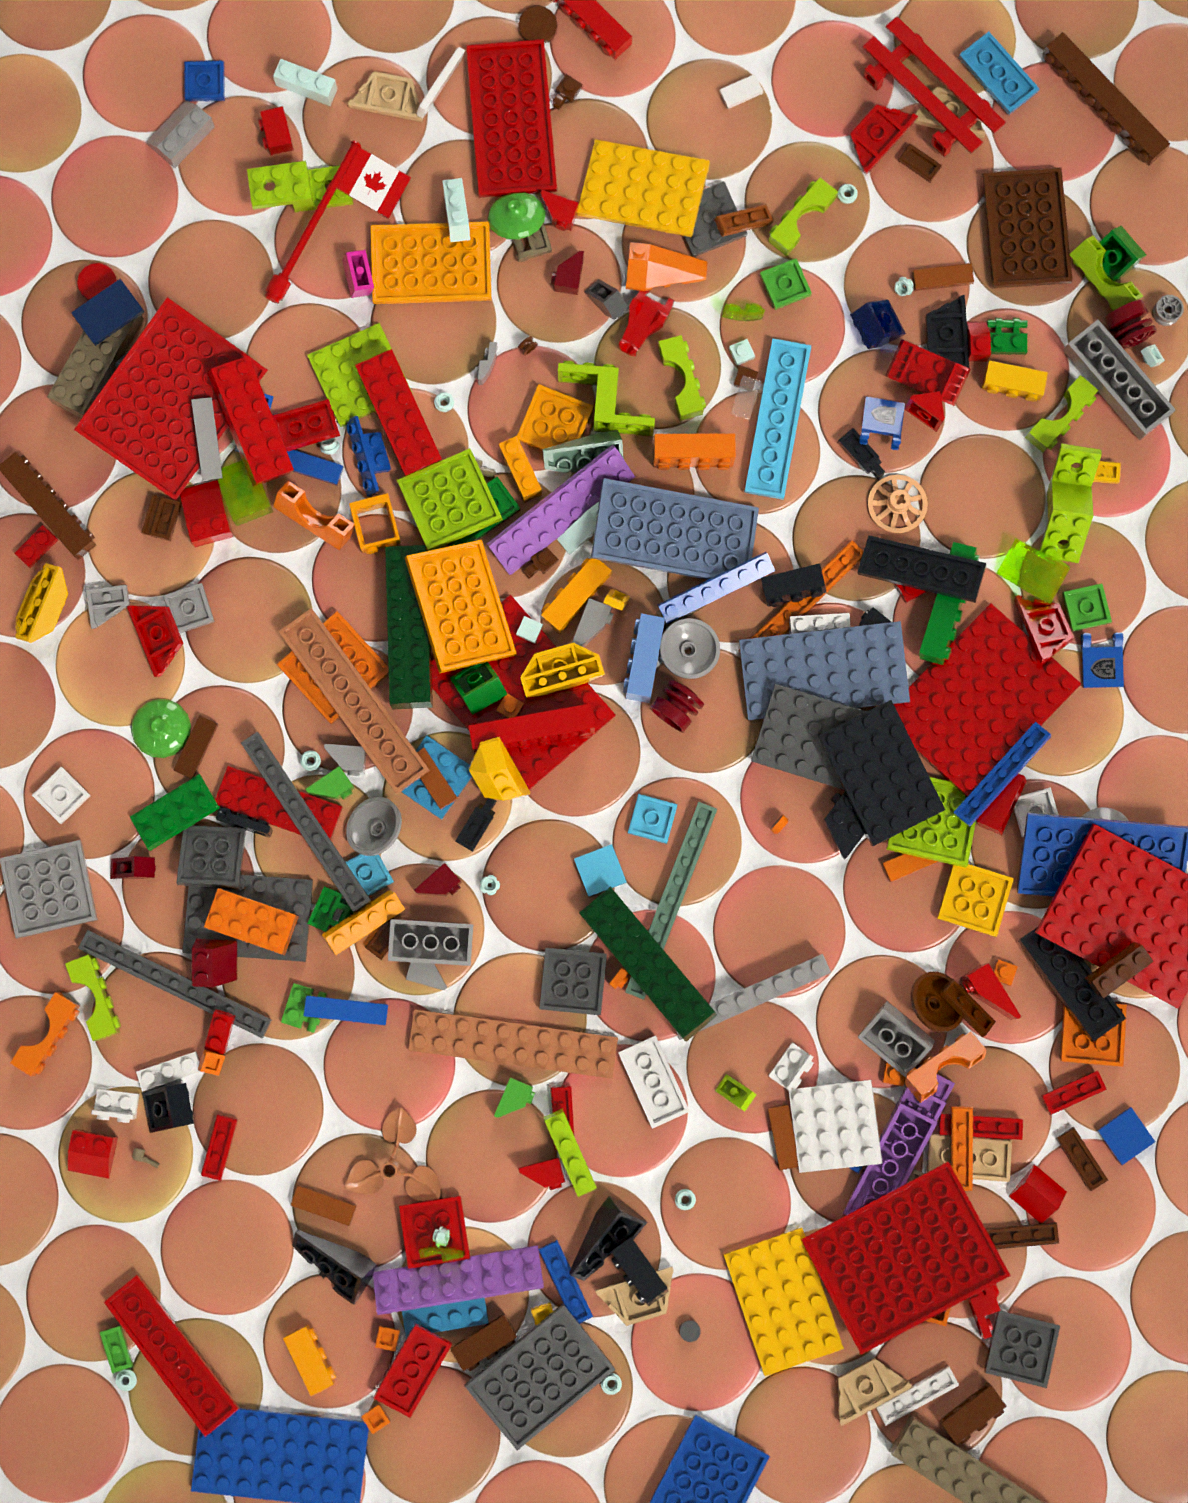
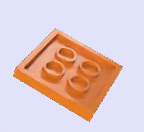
[1060,1004,1127,1067]

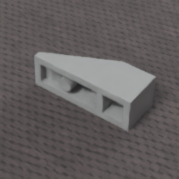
[572,598,614,647]

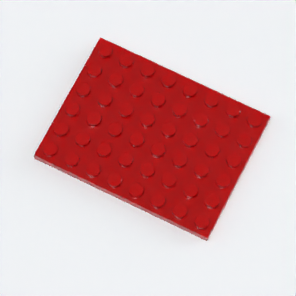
[74,297,268,500]
[431,595,616,790]
[894,603,1082,797]
[1035,824,1188,1009]
[801,1161,1011,1355]

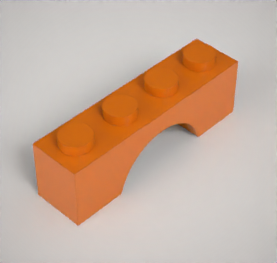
[273,481,355,551]
[10,992,81,1076]
[905,1031,987,1103]

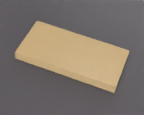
[926,1134,1012,1182]

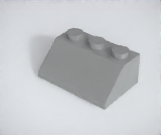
[146,101,215,169]
[858,1001,935,1077]

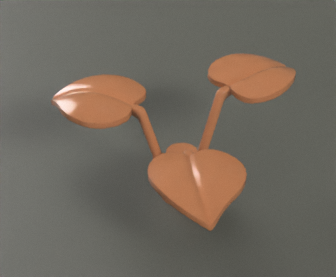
[345,1107,441,1201]

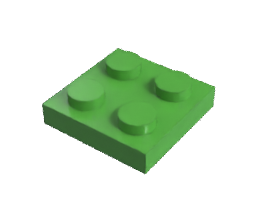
[760,258,812,310]
[1062,584,1112,632]

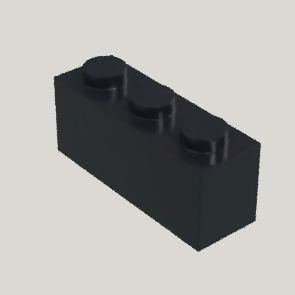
[761,563,827,607]
[611,1237,669,1307]

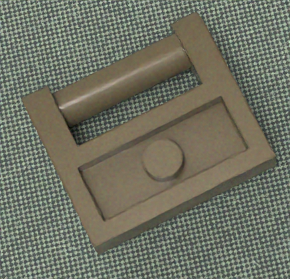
[513,223,552,262]

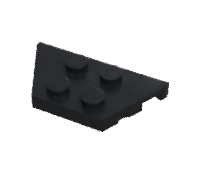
[925,295,970,369]
[823,791,865,860]

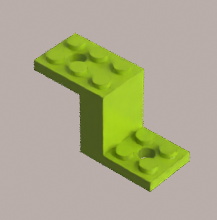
[558,361,655,436]
[1039,443,1102,563]

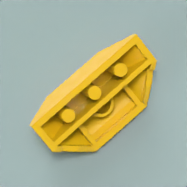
[15,563,68,643]
[520,642,605,697]
[469,737,530,801]

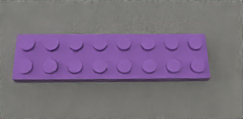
[487,445,635,575]
[373,1245,544,1315]

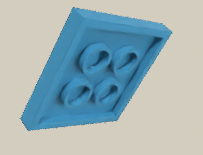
[401,735,472,820]

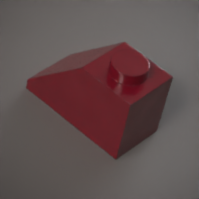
[551,250,584,295]
[110,856,156,879]
[414,863,462,896]

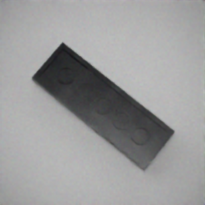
[858,535,987,603]
[1018,927,1126,1042]

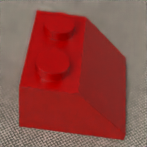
[68,1129,118,1179]

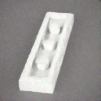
[417,47,465,119]
[876,1366,959,1425]

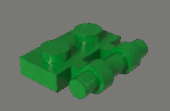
[987,318,1028,355]
[307,886,353,932]

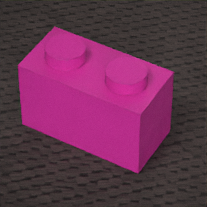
[342,250,374,298]

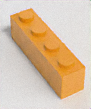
[541,557,612,634]
[321,890,405,955]

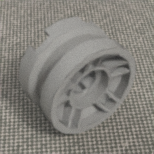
[1153,295,1184,326]

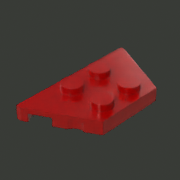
[850,104,918,175]
[1014,595,1074,664]
[127,605,184,677]

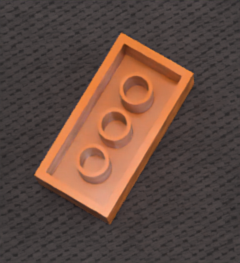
[653,433,736,470]
[204,888,299,955]

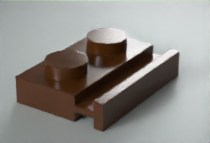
[141,494,182,541]

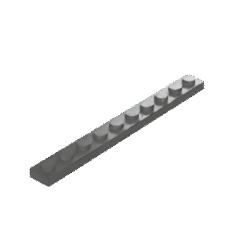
[241,732,371,912]
[78,930,272,1038]

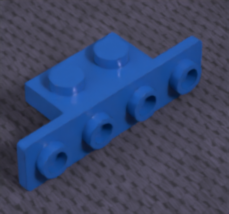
[346,416,391,497]

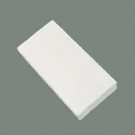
[719,74,763,109]

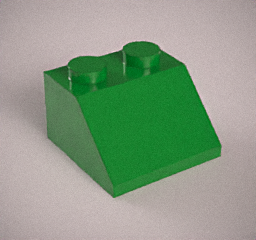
[1099,226,1147,282]
[450,662,507,715]

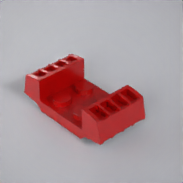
[885,339,971,406]

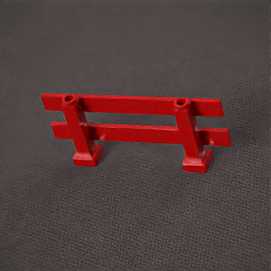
[863,16,1006,157]

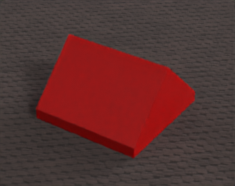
[904,391,945,432]
[1009,1164,1067,1224]

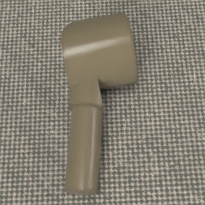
[132,1148,159,1168]

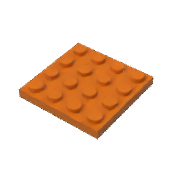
[277,611,389,725]

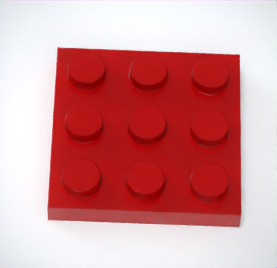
[399,1196,470,1269]

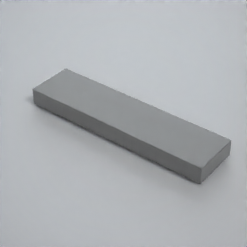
[191,397,223,480]

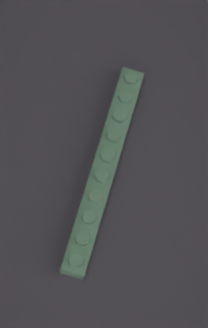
[625,802,717,1000]

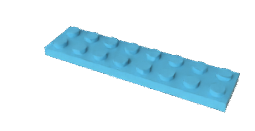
[744,338,812,500]

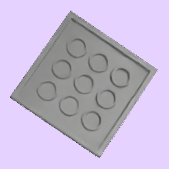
[0,840,98,939]

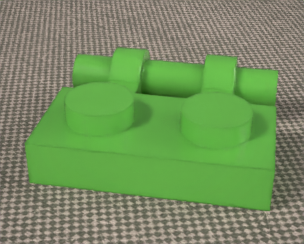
[281,983,327,1033]

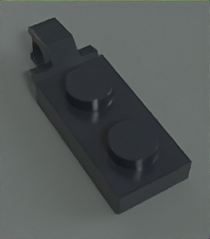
[838,428,885,479]
[455,798,497,852]
[216,808,273,838]

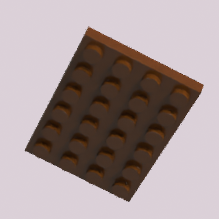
[982,167,1073,288]

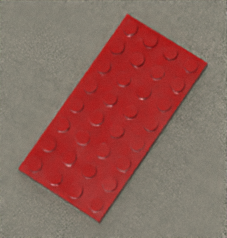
[466,39,557,198]

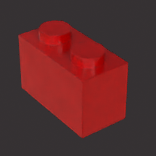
[258,106,294,156]

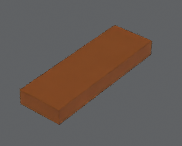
[714,204,774,237]
[912,263,974,291]
[417,748,458,810]
[768,1105,799,1170]
[291,1185,357,1226]

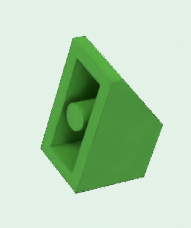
[306,766,355,800]
[494,1077,535,1118]

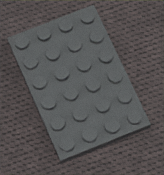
[751,683,867,790]
[182,875,313,962]
[464,1304,615,1451]

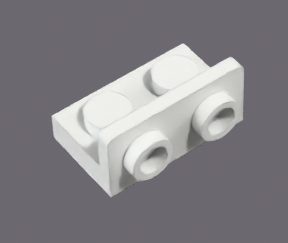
[768,1042,814,1091]
[91,1089,140,1123]

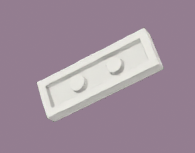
[789,613,850,634]
[136,1052,200,1092]

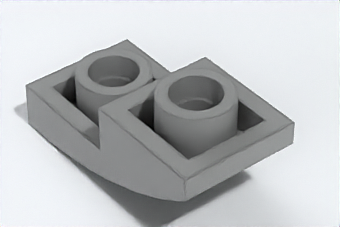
[474,342,498,385]

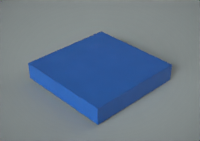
[184,61,225,102]
[1097,1107,1155,1165]

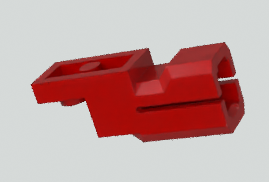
[967,1284,1001,1339]

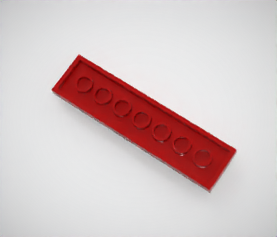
[104,1275,240,1437]

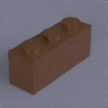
[1085,942,1154,998]
[450,1313,518,1372]
[938,1383,1007,1445]

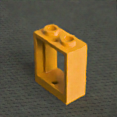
[349,493,401,554]

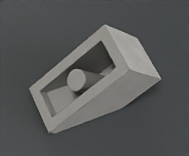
[324,744,367,776]
[406,962,448,991]

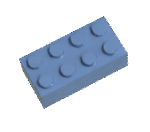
[623,613,665,703]

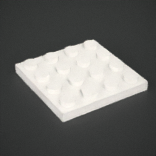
[789,1080,883,1173]

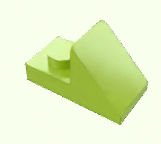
[715,1074,757,1111]

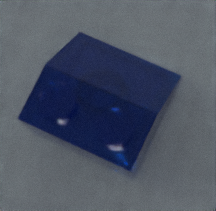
[850,299,906,349]

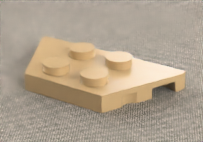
[348,71,423,122]
[914,87,985,139]
[596,1266,673,1326]
[838,1358,912,1426]

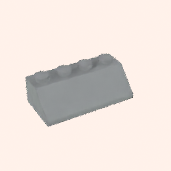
[388,919,473,966]

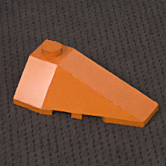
[626,242,708,291]

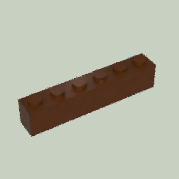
[0,452,96,560]

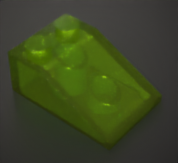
[218,461,274,526]
[997,538,1070,604]

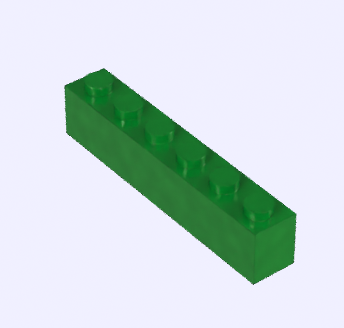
[919,542,980,665]

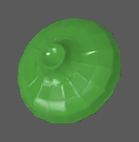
[488,192,546,239]
[131,699,191,758]

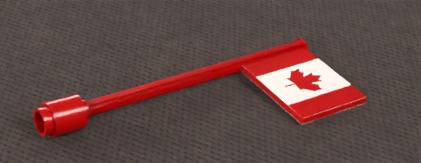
[264,141,411,304]

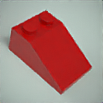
[180,480,234,548]
[961,963,1022,1020]

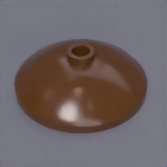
[911,971,963,1032]

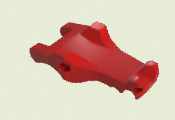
[618,291,675,356]

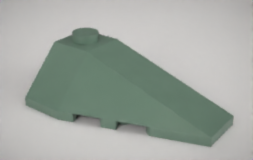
[543,430,624,473]

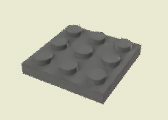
[683,181,748,257]
[176,825,246,889]
[539,948,607,1016]
[984,1311,1060,1388]

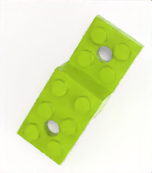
[247,161,354,212]

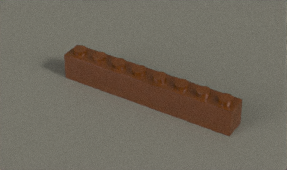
[1042,32,1170,166]

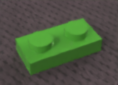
[100,1325,134,1373]

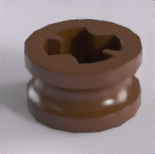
[518,336,538,355]

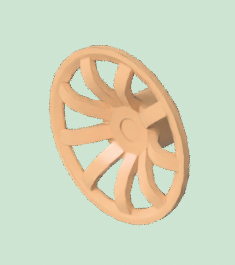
[868,475,928,533]

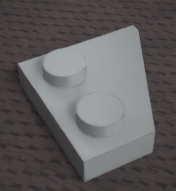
[86,585,130,629]

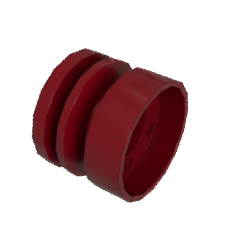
[1104,299,1157,349]
[650,680,704,733]

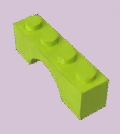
[769,178,838,257]
[1069,235,1143,311]
[658,335,706,421]
[1025,375,1099,453]
[65,955,121,1041]
[544,1109,597,1197]

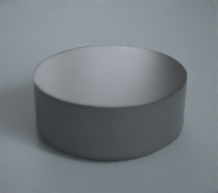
[679,1320,701,1342]

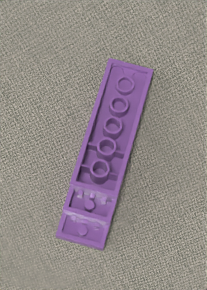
[843,1064,955,1215]

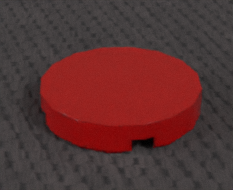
[77,263,117,301]

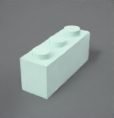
[273,59,337,106]
[442,178,470,242]

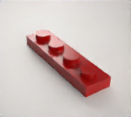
[939,1114,1023,1140]

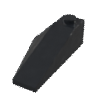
[569,1196,647,1281]
[292,1230,376,1305]

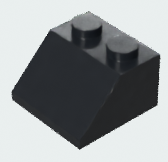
[142,1083,194,1133]

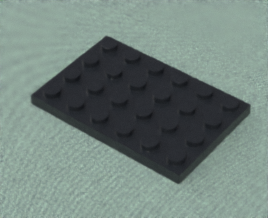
[818,700,945,846]

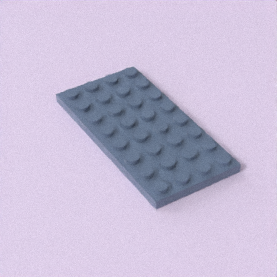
[591,478,759,587]
[739,621,910,720]

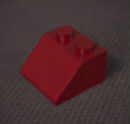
[192,939,238,987]

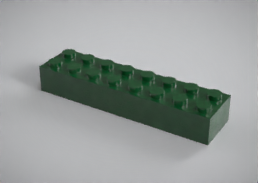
[385,545,433,710]
[579,887,718,1042]

